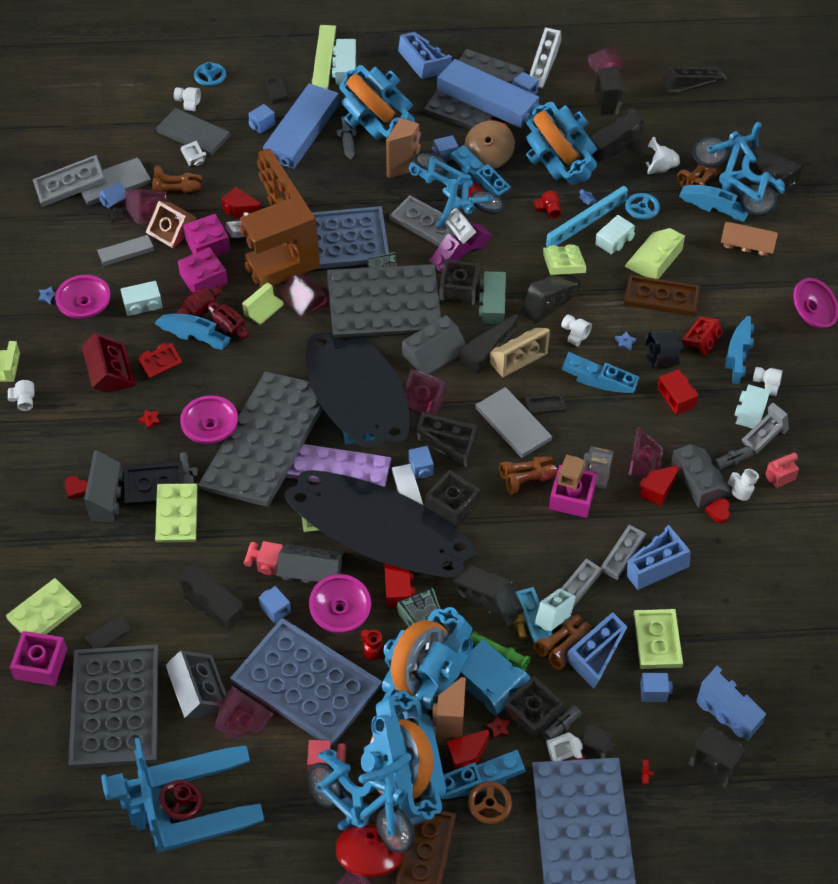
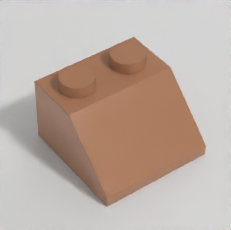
[146,201,197,248]

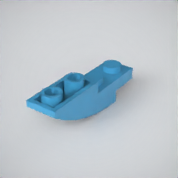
[451,145,511,197]
[679,185,750,222]
[155,314,230,350]
[725,316,754,384]
[561,352,639,393]
[442,750,526,799]

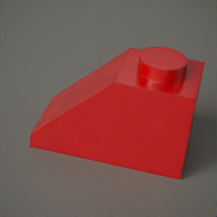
[222,187,262,219]
[639,466,680,506]
[446,730,489,771]

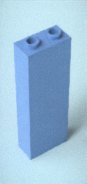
[437,59,539,128]
[263,83,339,169]

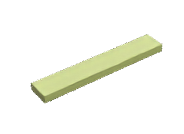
[312,25,336,89]

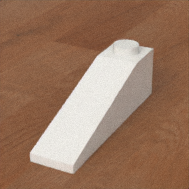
[530,27,561,89]

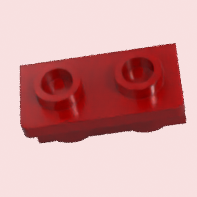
[682,317,723,356]
[137,343,182,379]

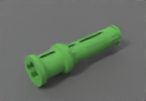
[470,631,530,671]

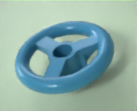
[194,62,226,86]
[625,193,660,220]

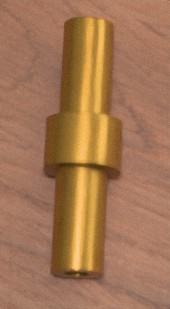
[511,601,527,641]

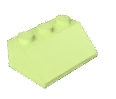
[625,228,685,279]

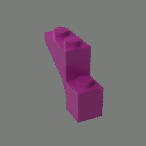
[429,222,492,272]

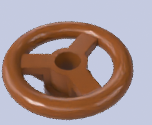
[468,781,512,824]

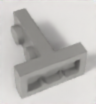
[742,403,789,454]

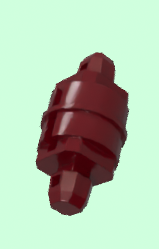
[177,286,222,317]
[208,302,249,340]

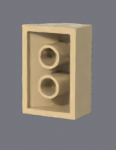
[490,328,550,378]

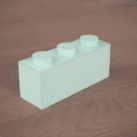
[332,39,356,84]

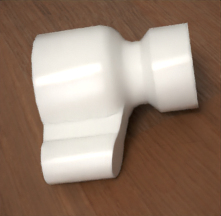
[174,87,201,111]
[561,314,592,347]
[753,367,783,396]
[8,380,34,411]
[727,469,759,501]

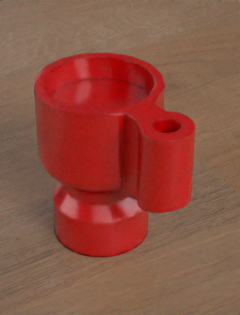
[533,191,562,219]
[361,629,384,660]

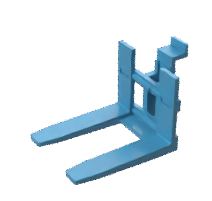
[101,738,264,853]

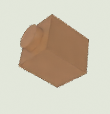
[557,455,585,490]

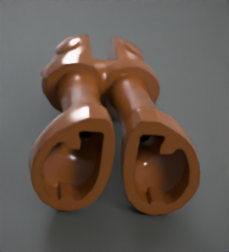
[677,157,724,188]
[152,165,202,194]
[499,456,558,495]
[533,614,592,670]

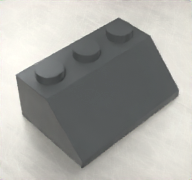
[402,315,468,378]
[671,444,733,508]
[84,451,124,522]
[276,544,345,583]
[166,650,231,720]

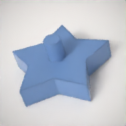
[579,189,597,205]
[38,287,56,305]
[615,332,636,350]

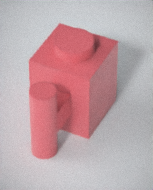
[766,453,799,488]
[244,541,283,575]
[307,740,346,776]

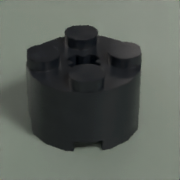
[645,329,683,368]

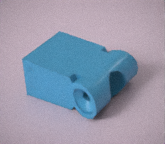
[455,639,531,717]

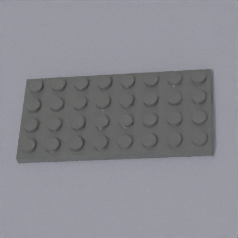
[198,372,323,507]

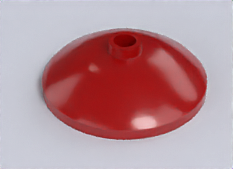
[336,823,403,877]

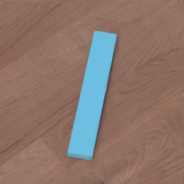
[546,186,628,247]

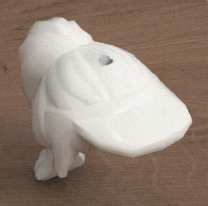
[646,137,680,174]

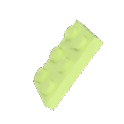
[543,244,586,275]
[155,484,198,543]
[6,578,81,634]
[634,609,683,669]

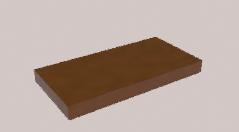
[624,274,700,316]
[395,811,456,884]

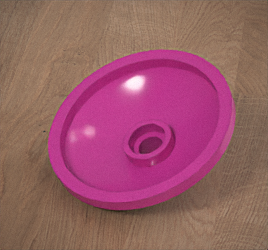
[55,275,111,319]
[794,278,838,329]
[180,396,238,444]
[309,574,371,633]

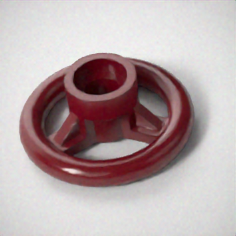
[159,780,203,820]

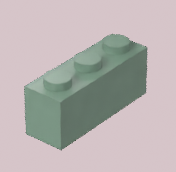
[479,271,506,325]

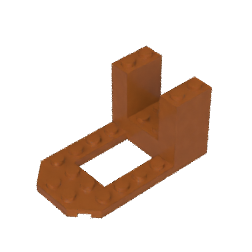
[239,148,320,288]

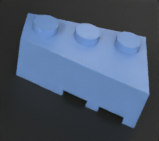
[398,32,452,79]
[627,525,691,590]
[566,612,627,689]
[696,665,766,741]

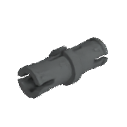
[713,445,754,470]
[542,705,582,740]

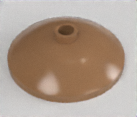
[465,121,515,169]

